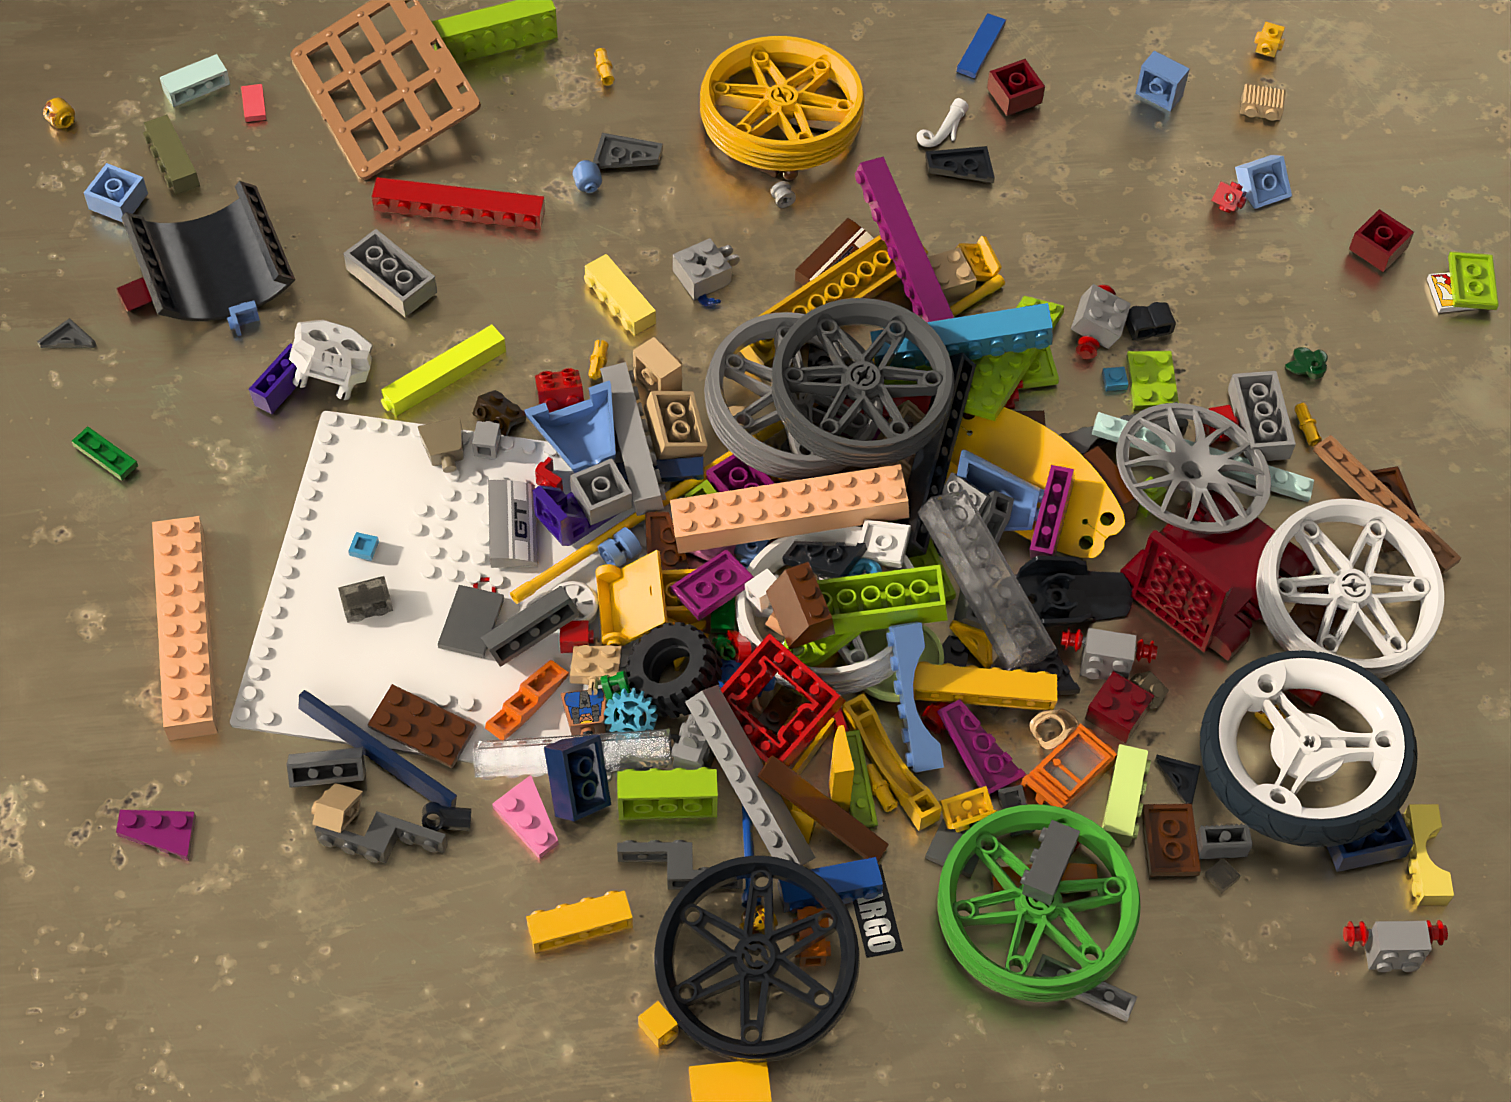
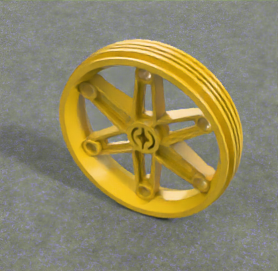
[700,36,865,171]

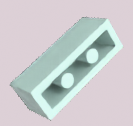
[160,54,230,107]

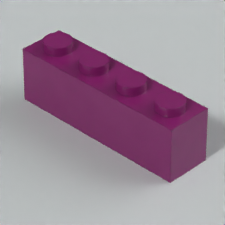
[1029,465,1075,559]

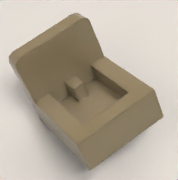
[1129,671,1169,709]

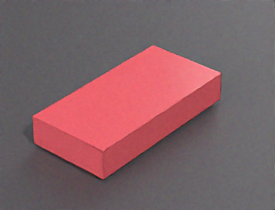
[241,84,266,122]

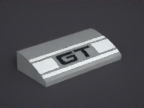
[488,480,538,568]

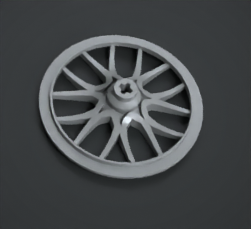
[1116,403,1271,534]

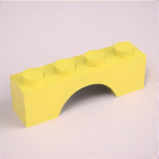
[1402,804,1454,906]

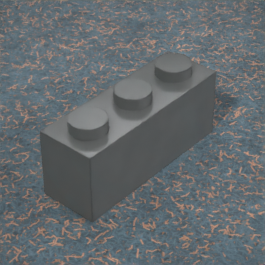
[287,747,366,788]
[1020,820,1080,906]

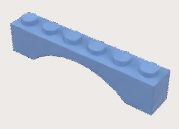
[886,622,944,773]

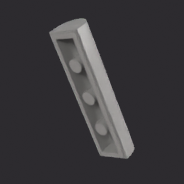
[1033,954,1137,1022]

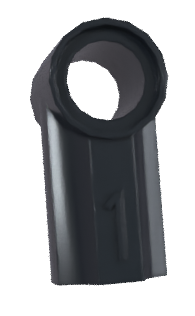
[422,802,471,831]

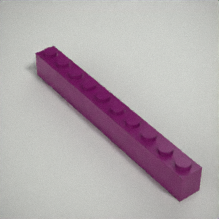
[855,157,954,322]

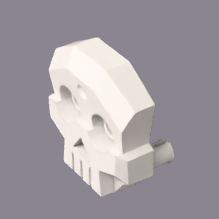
[289,320,373,400]

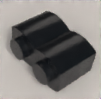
[1125,302,1176,341]

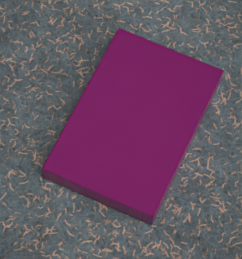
[670,549,754,620]

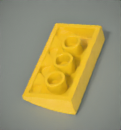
[828,725,854,813]

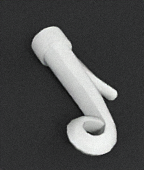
[917,98,969,147]

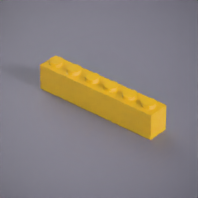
[913,661,1057,711]

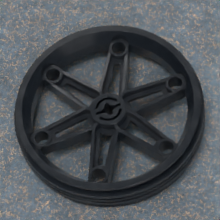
[654,856,860,1063]

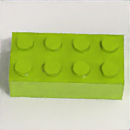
[617,767,718,820]

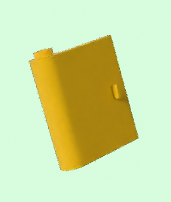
[596,550,668,647]

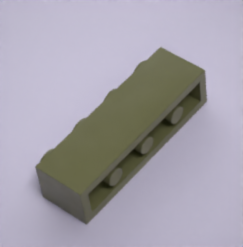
[142,115,200,195]

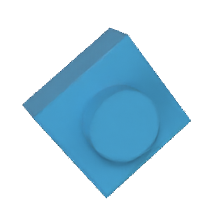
[1102,367,1129,391]
[348,532,379,561]

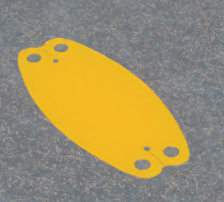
[951,407,1125,558]

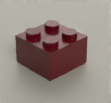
[987,59,1045,116]
[1349,209,1414,272]
[1085,671,1154,744]

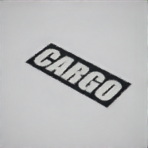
[853,864,903,958]

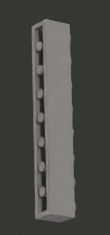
[600,362,666,516]
[685,685,816,866]

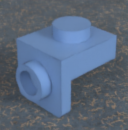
[227,301,260,337]

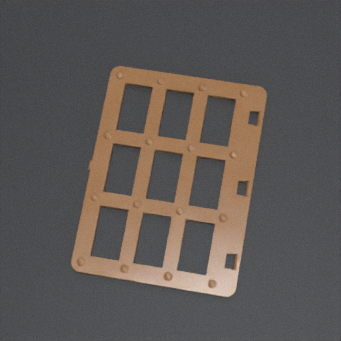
[290,0,481,180]

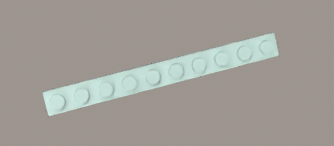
[1092,412,1314,502]

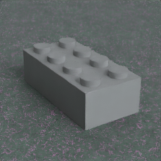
[343,229,437,317]
[1228,371,1296,461]

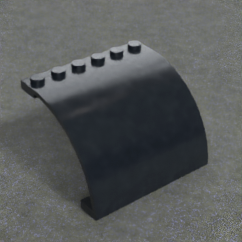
[121,181,295,321]

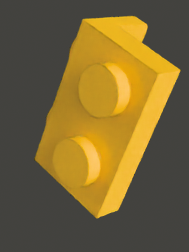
[955,236,1002,282]
[939,786,997,832]

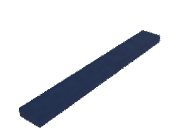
[298,690,457,807]

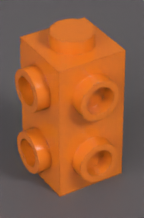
[792,906,831,967]

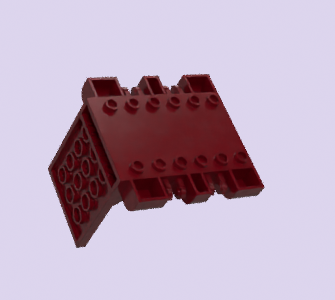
[1120,490,1315,661]

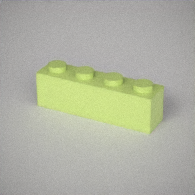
[1102,744,1151,847]

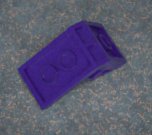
[532,485,618,546]

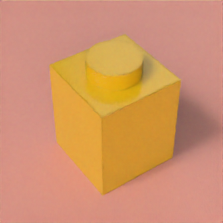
[638,1001,678,1048]

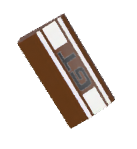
[795,218,874,285]

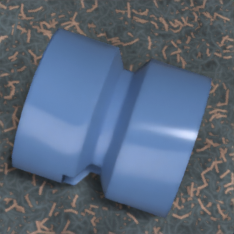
[598,527,642,567]

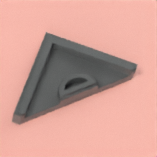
[37,318,97,348]

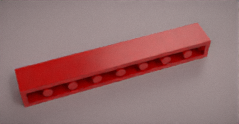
[372,177,545,230]

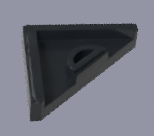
[1155,755,1201,804]

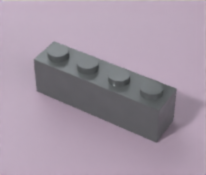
[481,586,581,667]

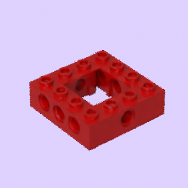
[720,633,846,767]

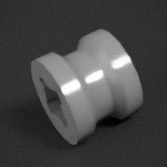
[770,181,796,208]

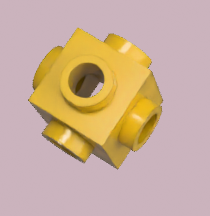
[1254,22,1285,58]

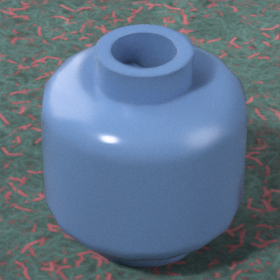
[572,160,602,193]

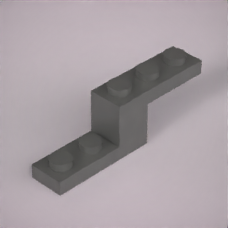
[314,811,448,863]
[617,840,743,889]

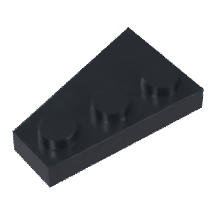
[925,146,995,183]

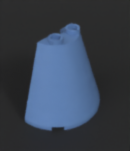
[524,380,616,473]
[947,449,1045,533]

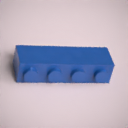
[778,857,883,914]

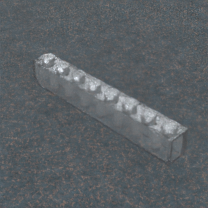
[472,729,672,780]

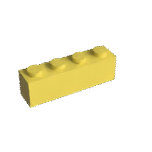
[584,254,656,336]

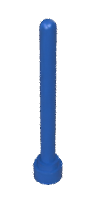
[741,804,762,908]

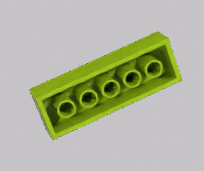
[431,0,558,63]
[817,565,948,635]

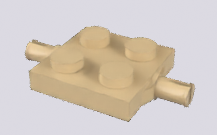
[570,636,622,695]

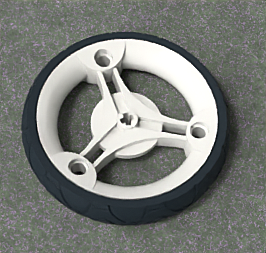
[1200,650,1418,847]

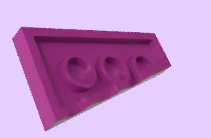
[937,699,1027,795]

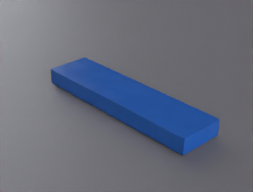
[956,13,1006,78]

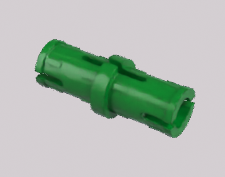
[712,634,736,660]

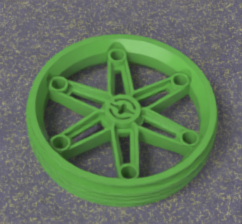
[937,804,1141,1002]

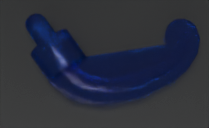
[697,294,721,307]

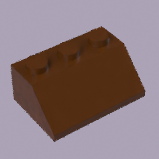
[766,562,835,650]

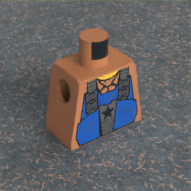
[561,688,608,737]

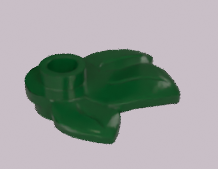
[1285,347,1328,379]

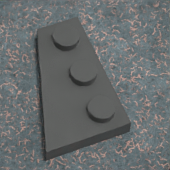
[593,133,663,169]

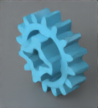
[604,688,658,741]

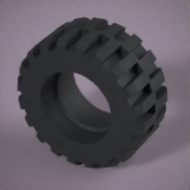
[626,622,722,718]

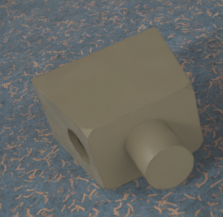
[418,417,464,473]

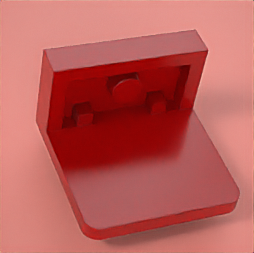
[535,368,584,413]

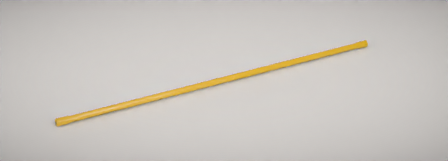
[510,274,1005,604]

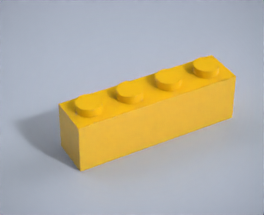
[526,890,633,953]

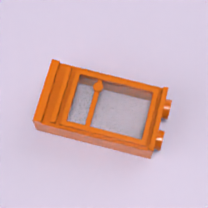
[1021,723,1117,809]

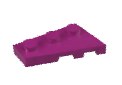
[116,810,196,861]

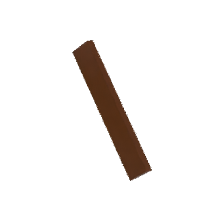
[757,755,889,863]

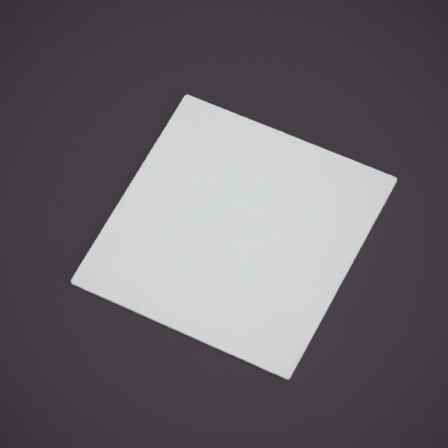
[230,411,671,782]

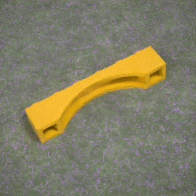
[842,693,942,831]

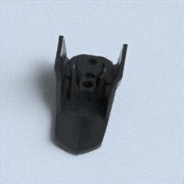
[997,556,1133,627]

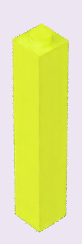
[381,325,506,417]

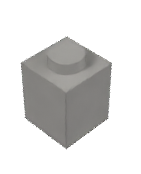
[472,421,501,459]

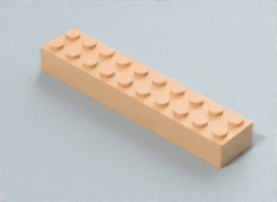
[670,464,909,554]
[152,516,218,740]

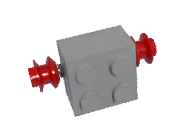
[1071,284,1131,359]
[1061,627,1158,680]
[1343,920,1448,972]

